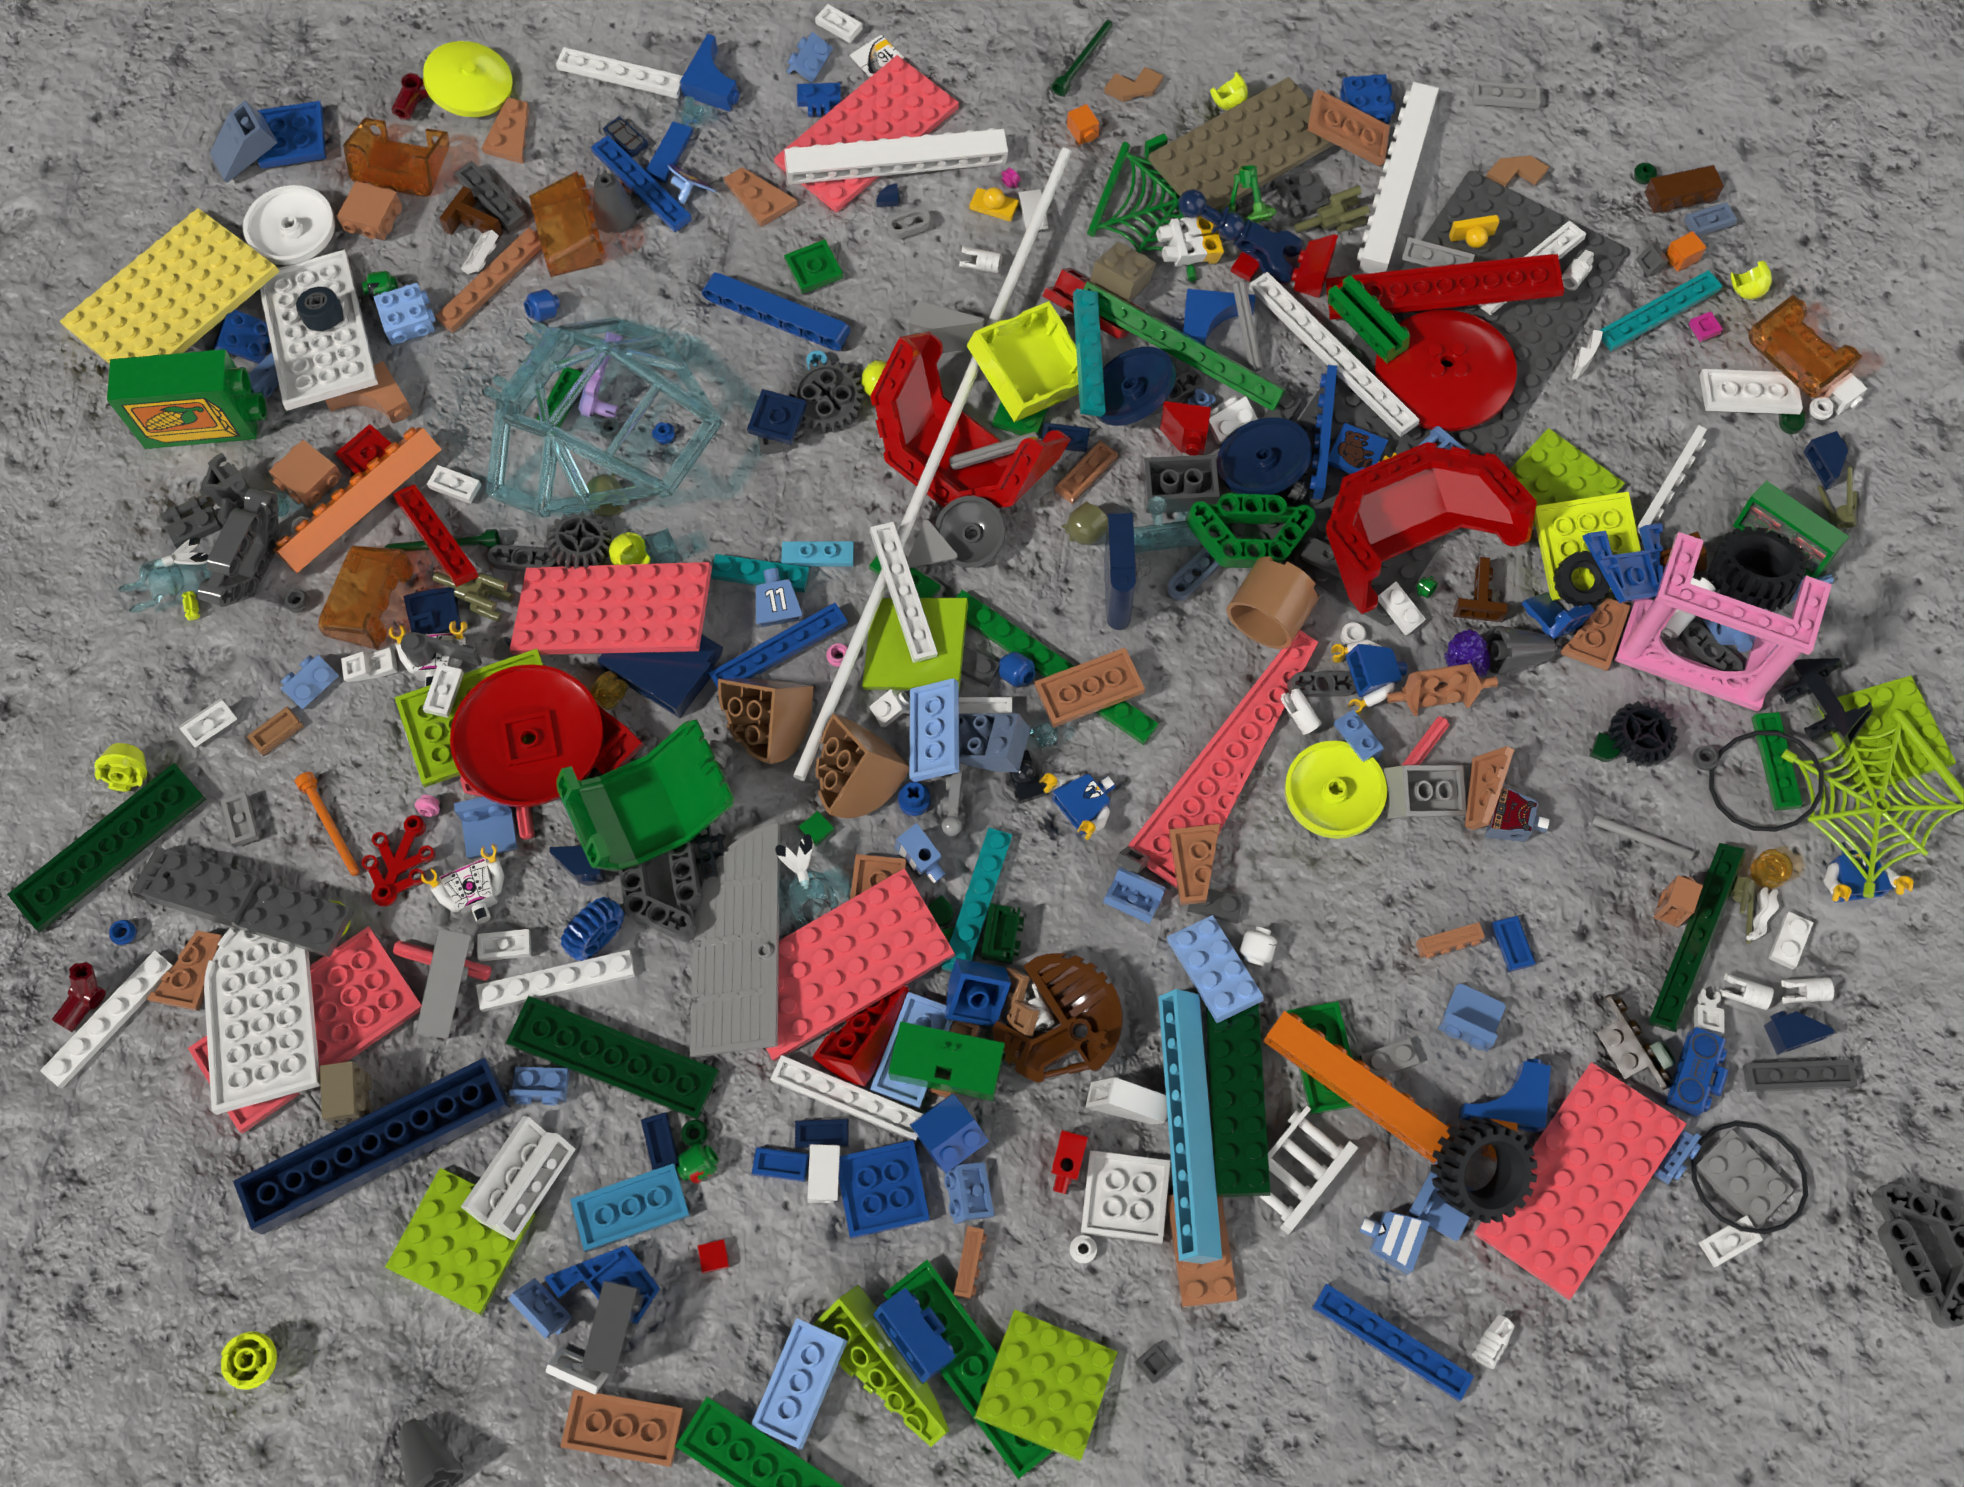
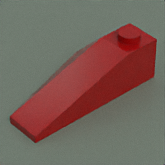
[813,986,909,1086]

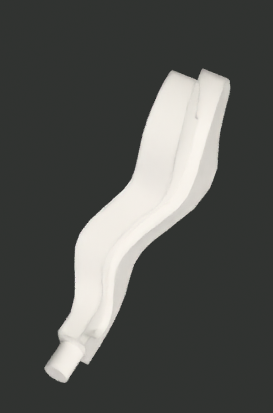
[1746,887,1779,941]

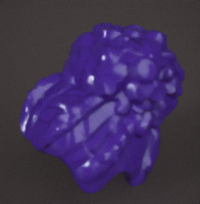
[1444,629,1490,677]

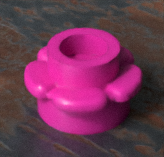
[1001,167,1021,188]

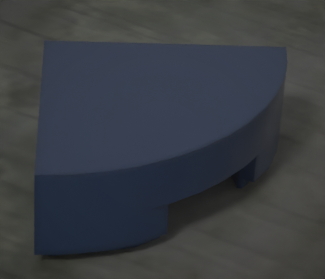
[876,183,899,207]

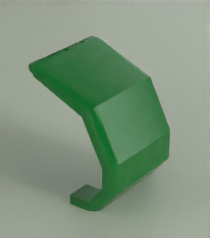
[557,720,735,871]

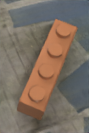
[1415,922,1485,959]
[954,1226,987,1300]

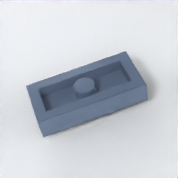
[1684,202,1737,236]

